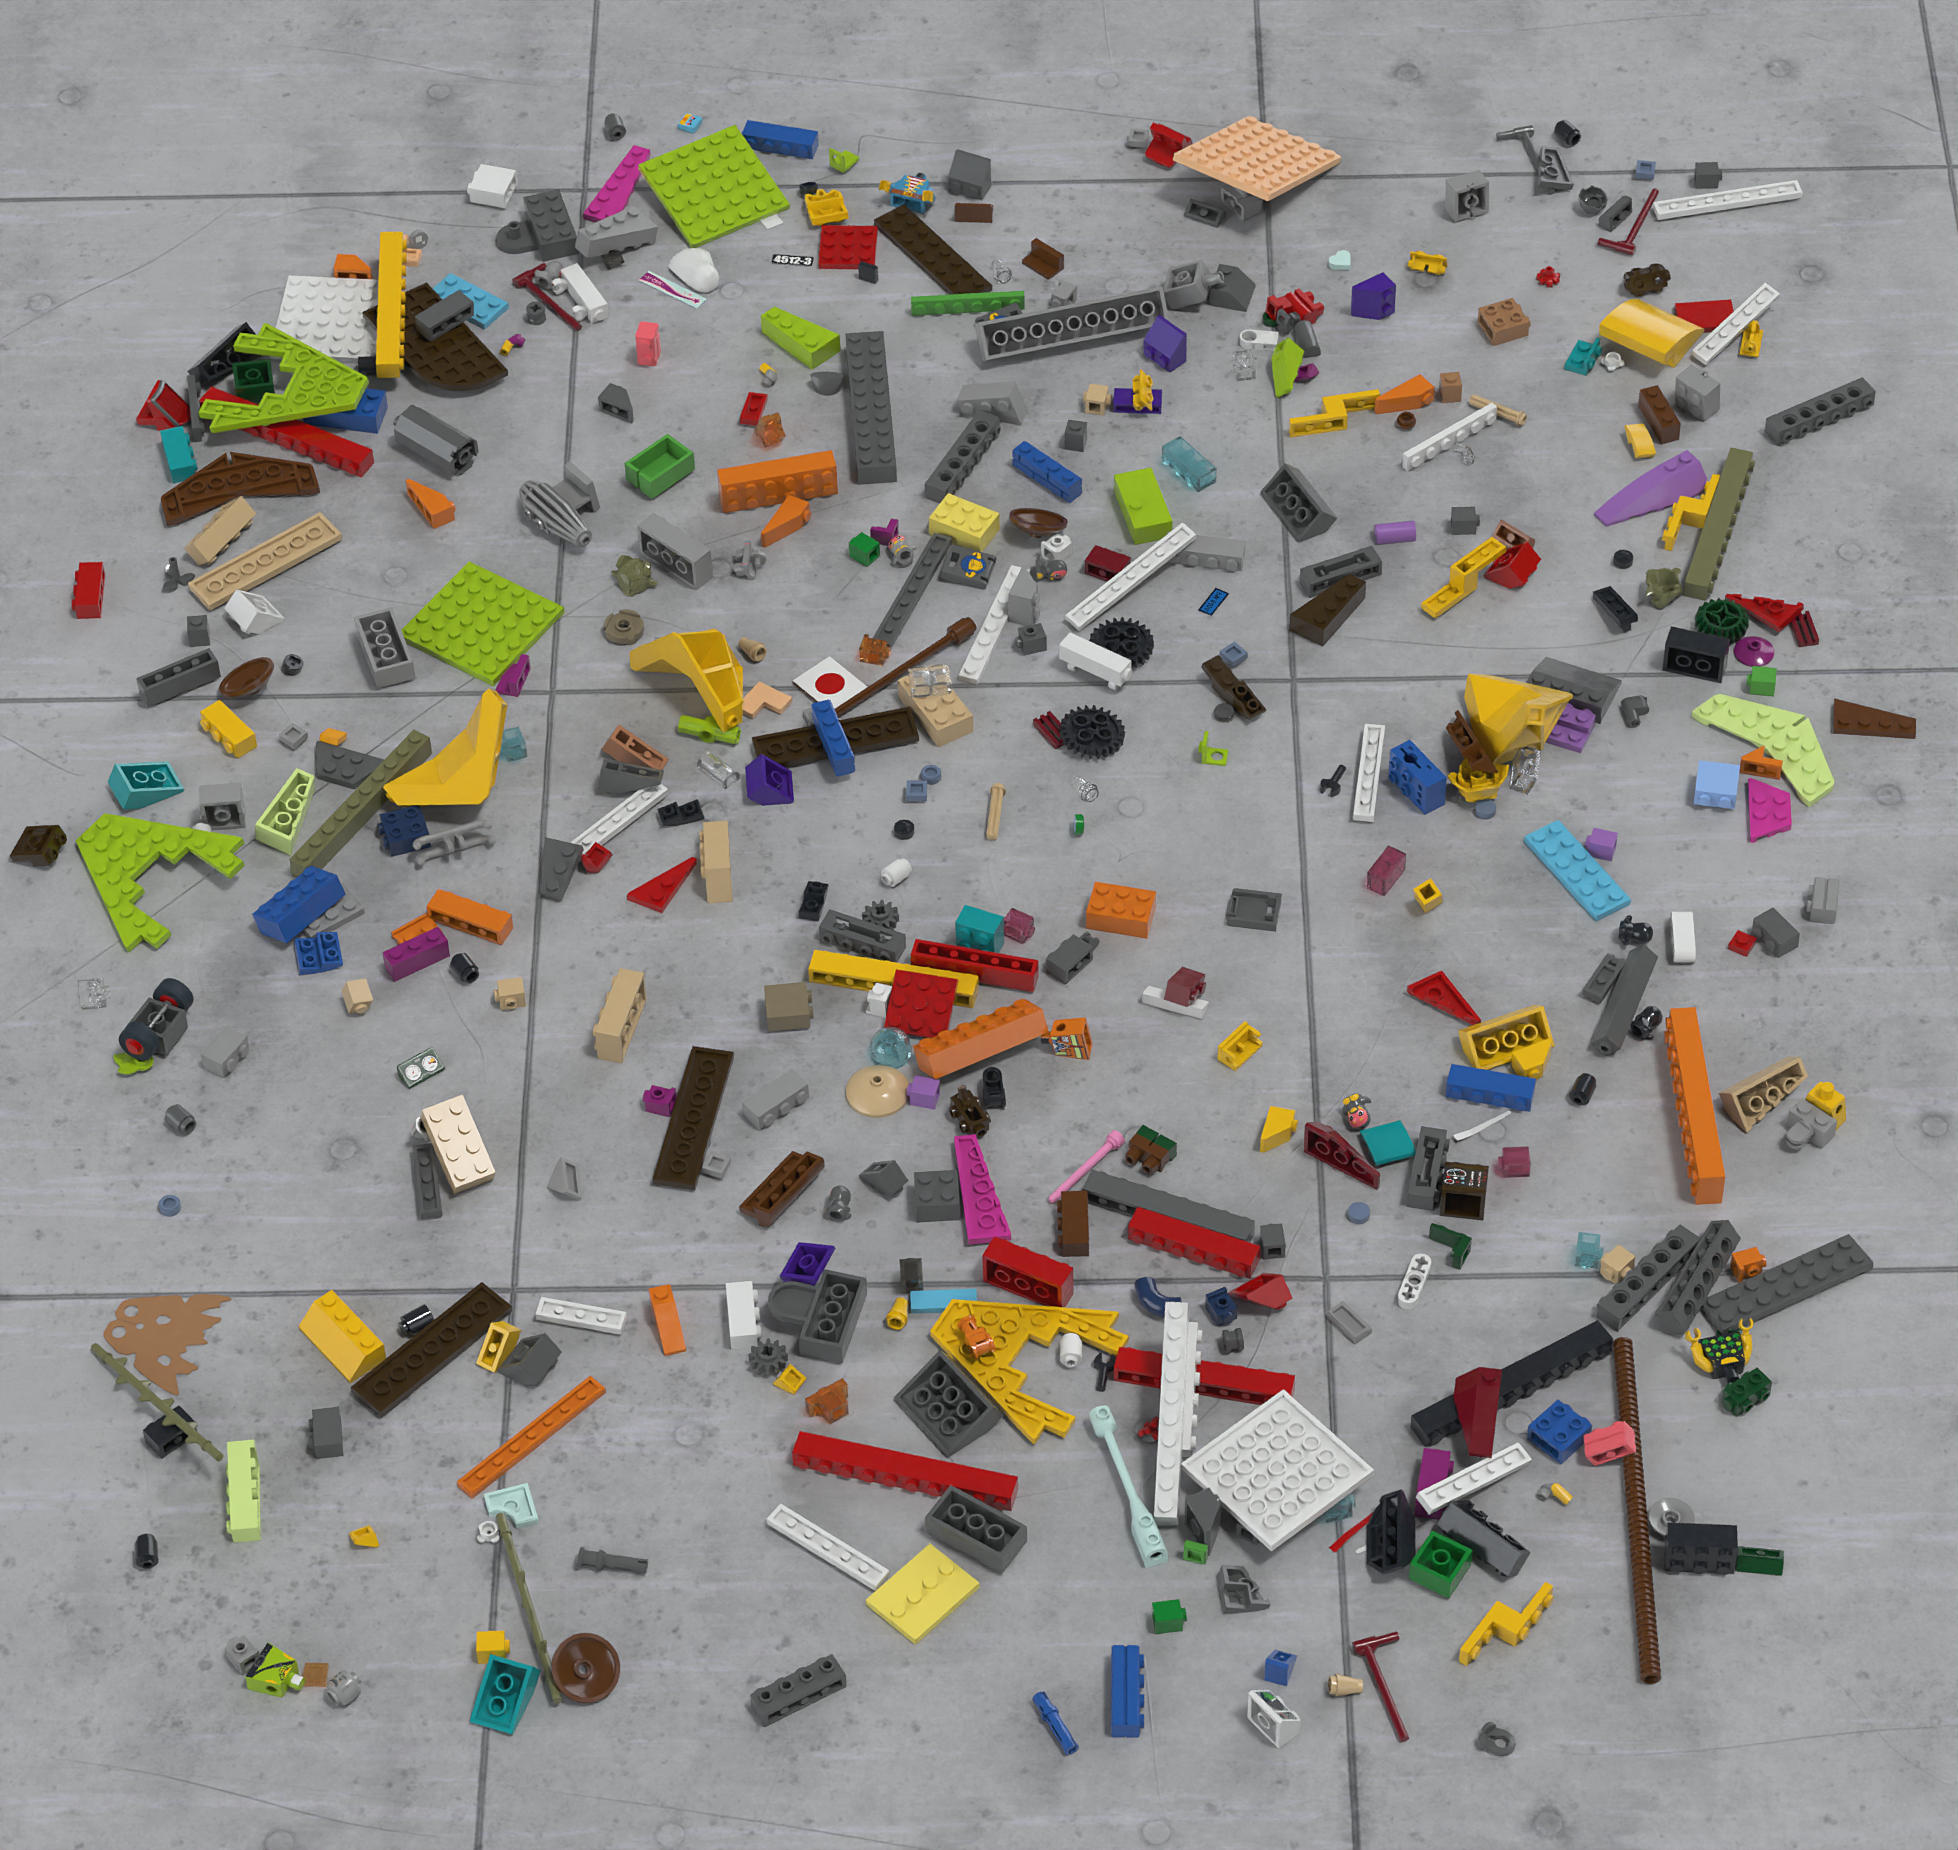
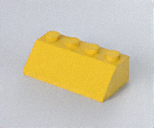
[1458,1004,1555,1070]
[298,1290,386,1383]

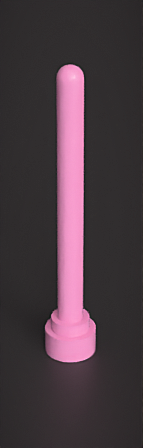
[1048,1130,1125,1203]

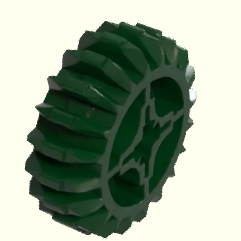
[1695,597,1749,644]

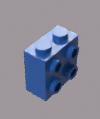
[1527,1399,1592,1464]

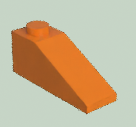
[1374,374,1435,414]
[405,479,456,529]
[761,495,811,548]
[649,1284,686,1356]

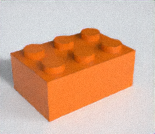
[1086,881,1156,939]

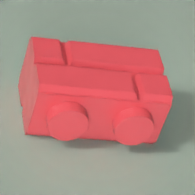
[635,321,661,366]
[1584,1421,1636,1466]

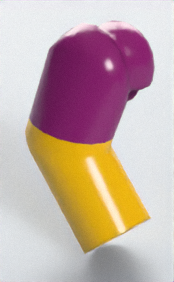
[500,334,525,356]

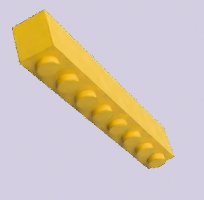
[808,950,979,1008]

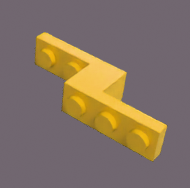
[1289,389,1380,438]
[1662,474,1720,551]
[1421,537,1506,619]
[1459,1582,1554,1666]

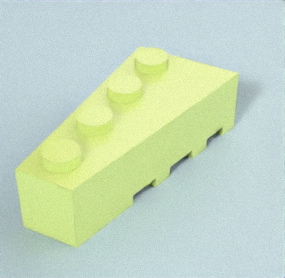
[255,768,315,855]
[226,1440,261,1543]

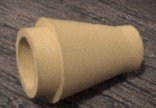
[738,637,767,661]
[1327,1673,1363,1697]

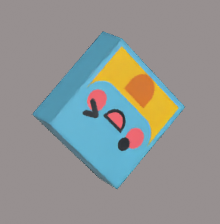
[678,113,702,133]

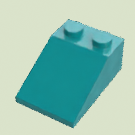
[107,761,184,810]
[469,1654,541,1735]

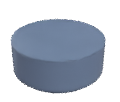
[921,765,941,785]
[1475,799,1496,819]
[159,1195,181,1217]
[1348,1202,1370,1224]

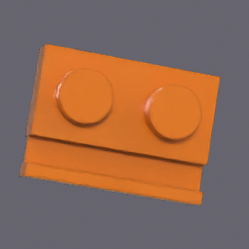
[391,913,443,945]

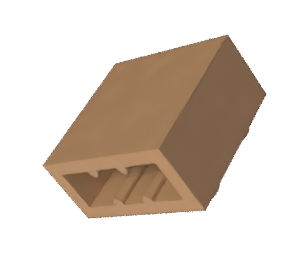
[1477,298,1531,346]

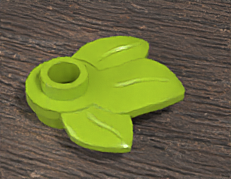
[113,1053,154,1075]

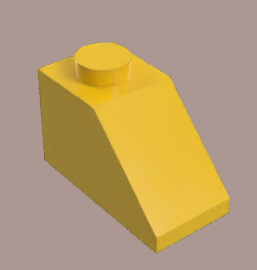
[1511,1038,1552,1080]
[1260,1106,1298,1153]
[476,1321,522,1373]

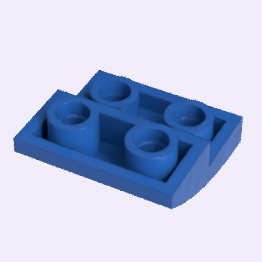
[294,932,343,975]

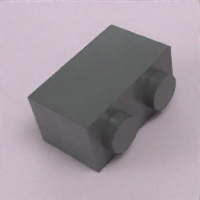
[1752,907,1800,958]
[308,1407,344,1459]

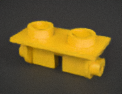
[1408,251,1448,275]
[1739,320,1763,357]
[1132,369,1153,411]

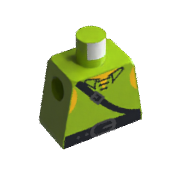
[245,1642,305,1697]

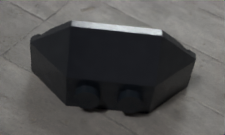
[1367,1489,1416,1575]

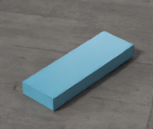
[910,1289,977,1314]

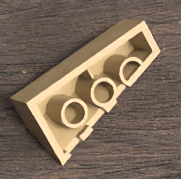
[184,496,256,566]
[1719,1056,1808,1133]

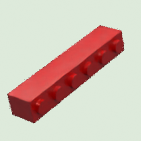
[911,939,1039,992]
[1128,1207,1260,1279]

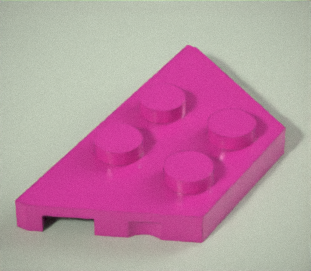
[1748,778,1792,843]

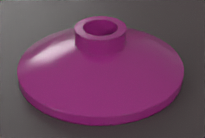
[1734,636,1774,667]

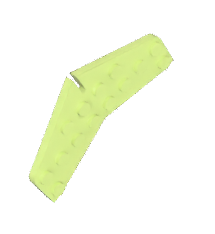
[1692,694,1834,807]

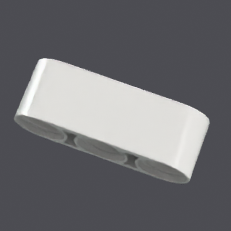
[1670,911,1696,963]

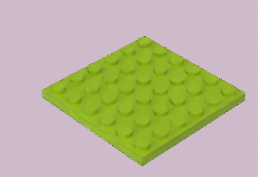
[638,125,790,248]
[401,561,565,686]

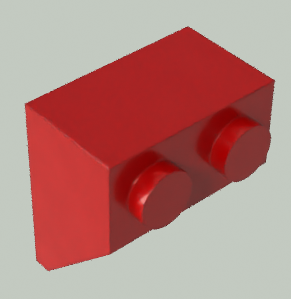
[1483,542,1541,589]

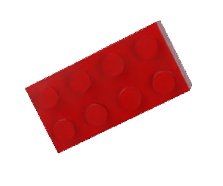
[982,1236,1074,1307]

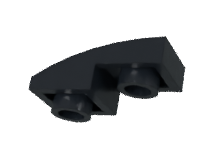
[658,799,705,826]
[799,881,829,921]

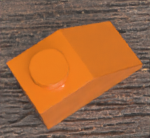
[333,254,373,279]

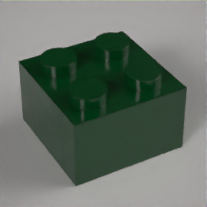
[232,359,275,404]

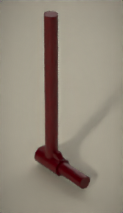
[1598,188,1659,256]
[512,263,582,331]
[1352,1631,1409,1742]

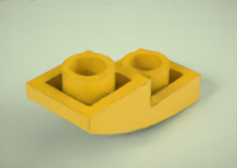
[1624,423,1656,458]

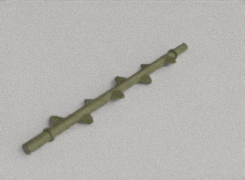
[91,1343,224,1461]
[496,1513,562,1703]

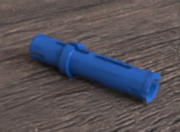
[1032,1691,1079,1755]

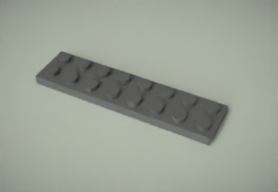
[1700,1234,1874,1335]

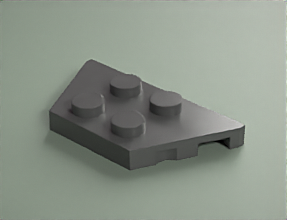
[316,740,385,789]

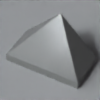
[547,1157,582,1200]

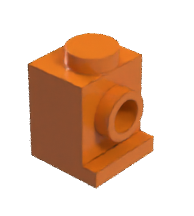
[1730,1247,1767,1283]

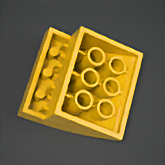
[1599,299,1704,368]

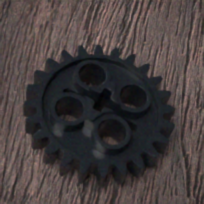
[1089,617,1154,668]
[1059,705,1125,759]

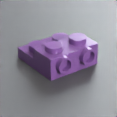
[1545,703,1596,753]

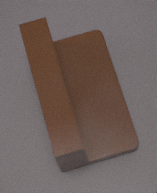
[955,203,994,223]
[1022,238,1064,280]

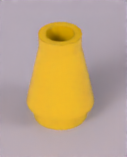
[886,1297,908,1330]

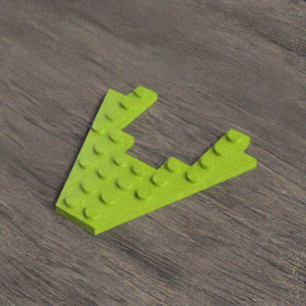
[198,323,369,433]
[75,813,245,952]

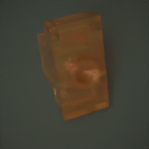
[754,412,786,447]
[805,1378,849,1424]

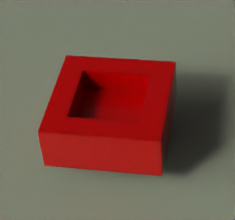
[1728,930,1757,957]

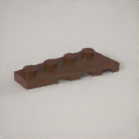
[1833,698,1916,739]

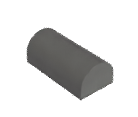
[1599,196,1632,232]
[1293,320,1321,358]

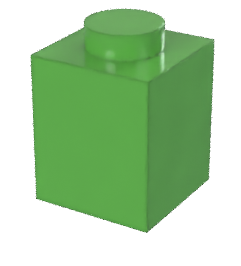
[1746,666,1777,697]

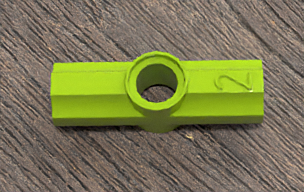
[678,715,741,744]

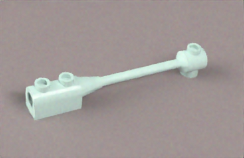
[1089,1405,1168,1568]

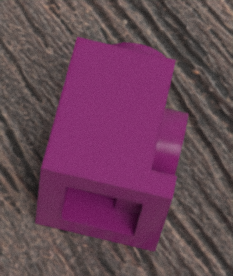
[642,1085,677,1117]

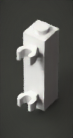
[552,263,609,324]
[1059,633,1132,691]

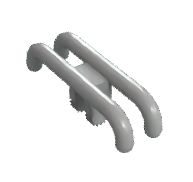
[413,820,496,865]

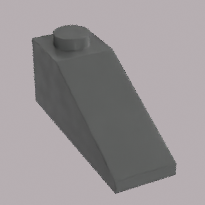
[598,759,664,794]

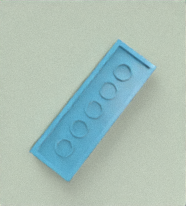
[1524,820,1631,921]

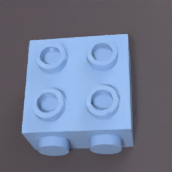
[1694,760,1740,809]

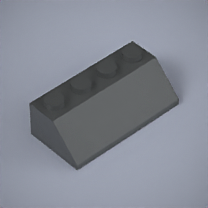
[1260,463,1337,542]

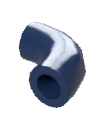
[1134,1277,1182,1318]

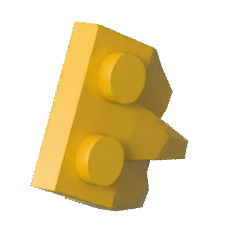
[805,189,849,226]

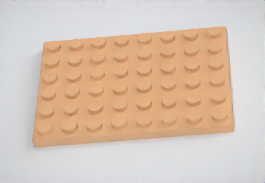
[1173,116,1342,201]

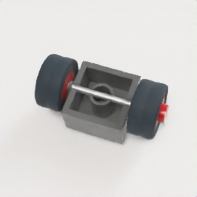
[119,978,194,1061]

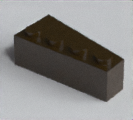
[1289,574,1366,646]

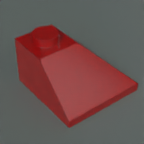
[1228,1273,1293,1310]

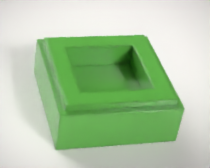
[1183,1540,1208,1565]

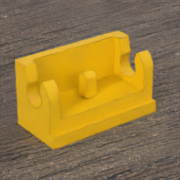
[1218,1021,1263,1071]

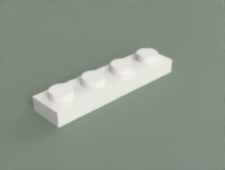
[535,1297,627,1335]

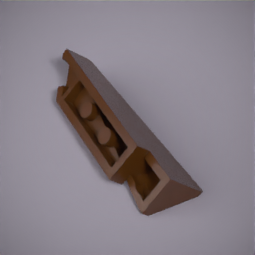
[1446,710,1499,773]

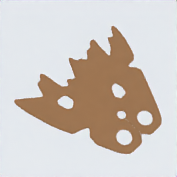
[103,1294,232,1395]

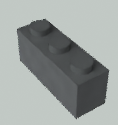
[415,290,474,342]

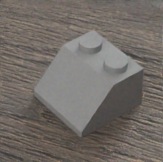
[1008,567,1040,626]

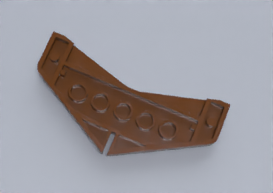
[161,452,320,526]

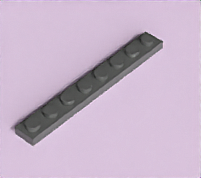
[872,532,952,650]

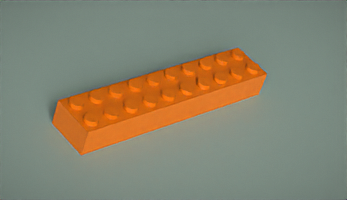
[1664,1007,1725,1205]

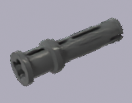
[577,1547,648,1574]

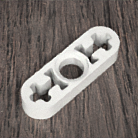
[1398,1253,1431,1310]

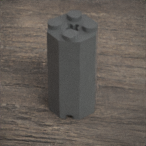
[393,405,478,475]

